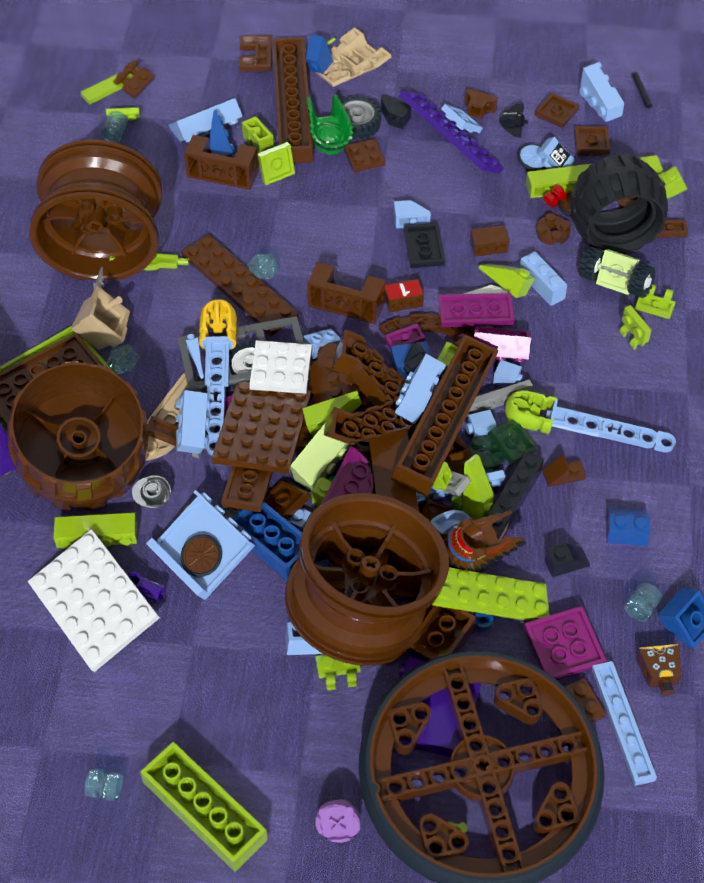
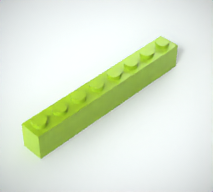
[526,155,663,198]

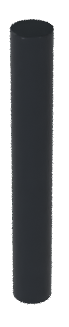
[632,72,652,109]

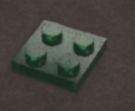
[487,419,538,464]

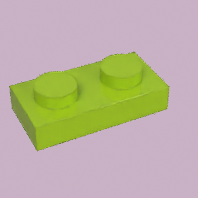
[106,107,141,121]

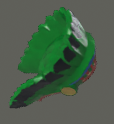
[306,94,354,155]

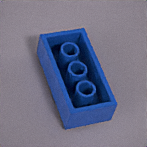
[232,502,302,581]

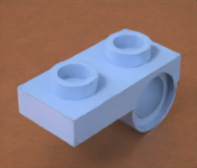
[303,329,341,359]

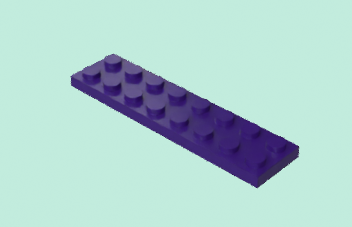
[399,90,504,173]

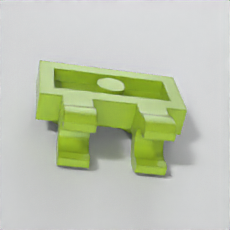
[635,285,676,319]
[619,305,651,350]
[315,655,361,691]

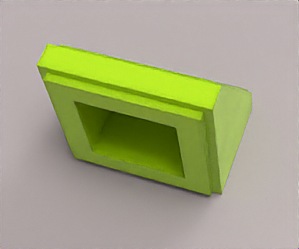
[432,462,453,490]

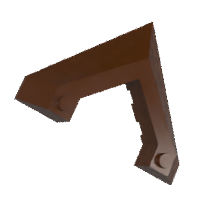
[323,329,428,444]

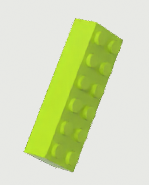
[140,742,268,872]

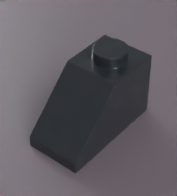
[381,96,412,129]
[544,543,590,577]

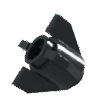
[499,104,529,137]
[403,341,427,375]

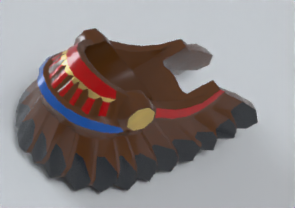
[442,510,526,573]

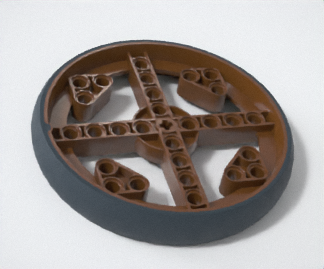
[359,651,605,883]

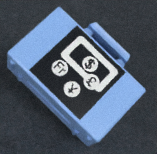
[537,137,575,169]

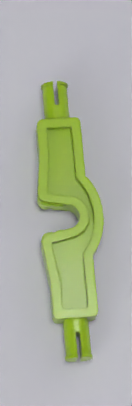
[110,253,189,271]

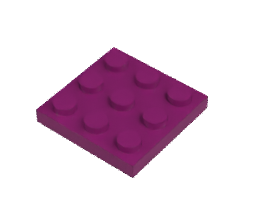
[524,606,607,680]

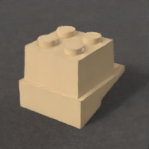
[71,285,130,350]

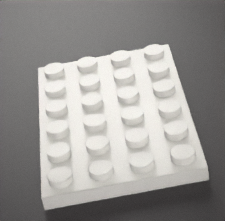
[28,529,160,672]

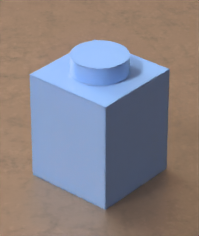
[493,360,523,388]
[466,410,497,441]

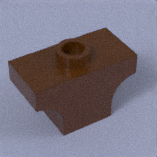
[465,88,498,119]

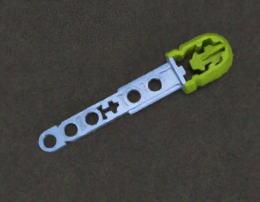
[505,390,676,452]

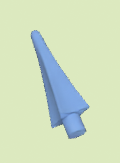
[185,334,204,379]

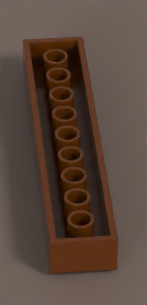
[273,37,313,163]
[391,335,499,497]

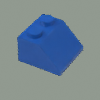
[607,507,651,546]
[658,588,704,649]

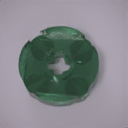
[468,435,506,471]

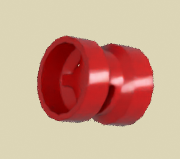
[543,184,567,208]

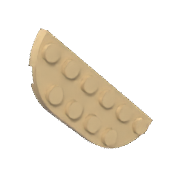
[145,373,201,461]

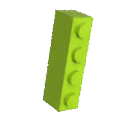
[54,513,137,549]

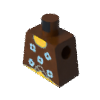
[636,644,681,696]

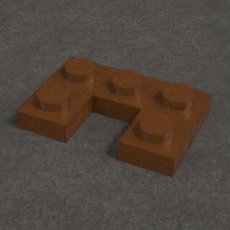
[239,35,271,72]

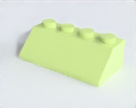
[290,407,357,492]

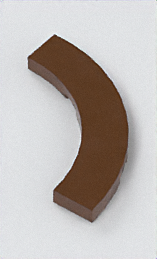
[379,314,475,338]

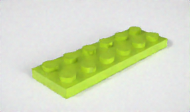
[432,568,550,621]

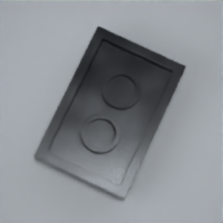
[403,223,445,268]

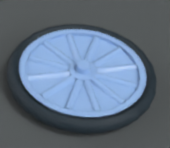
[517,144,547,171]

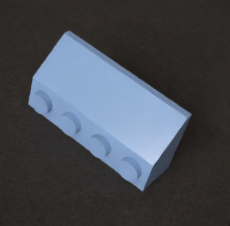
[169,98,242,143]

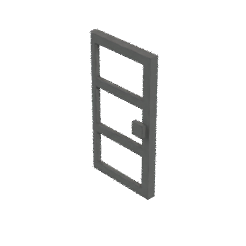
[178,316,311,392]

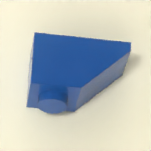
[306,34,333,74]

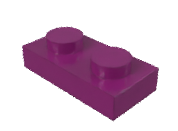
[384,323,425,351]

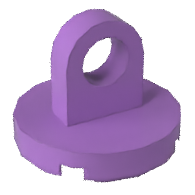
[315,799,361,843]

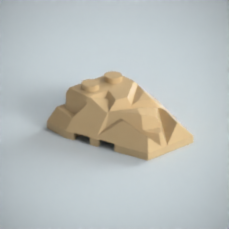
[315,27,392,87]

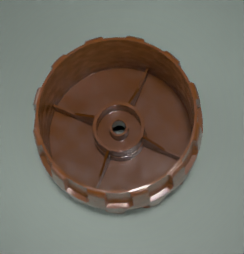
[7,361,149,511]

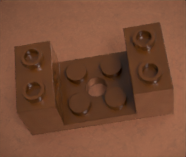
[184,135,259,190]
[307,262,385,325]

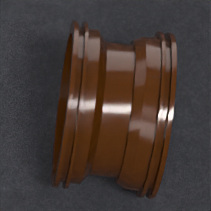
[29,139,162,280]
[284,493,449,666]

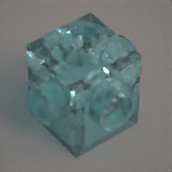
[247,254,279,279]
[106,344,140,374]

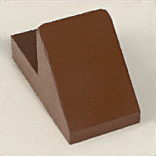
[542,455,586,487]

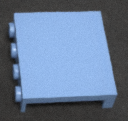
[146,490,255,600]

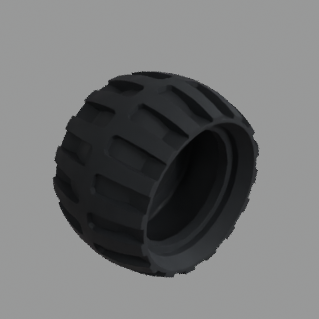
[571,155,668,254]

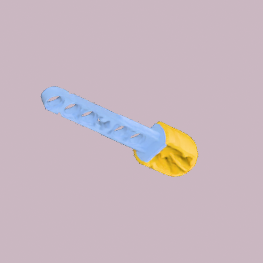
[199,300,237,456]

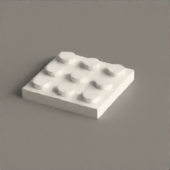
[250,340,312,394]

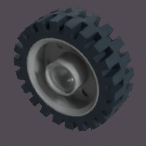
[341,96,381,140]

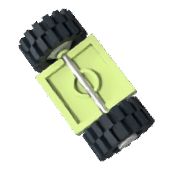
[578,246,656,298]

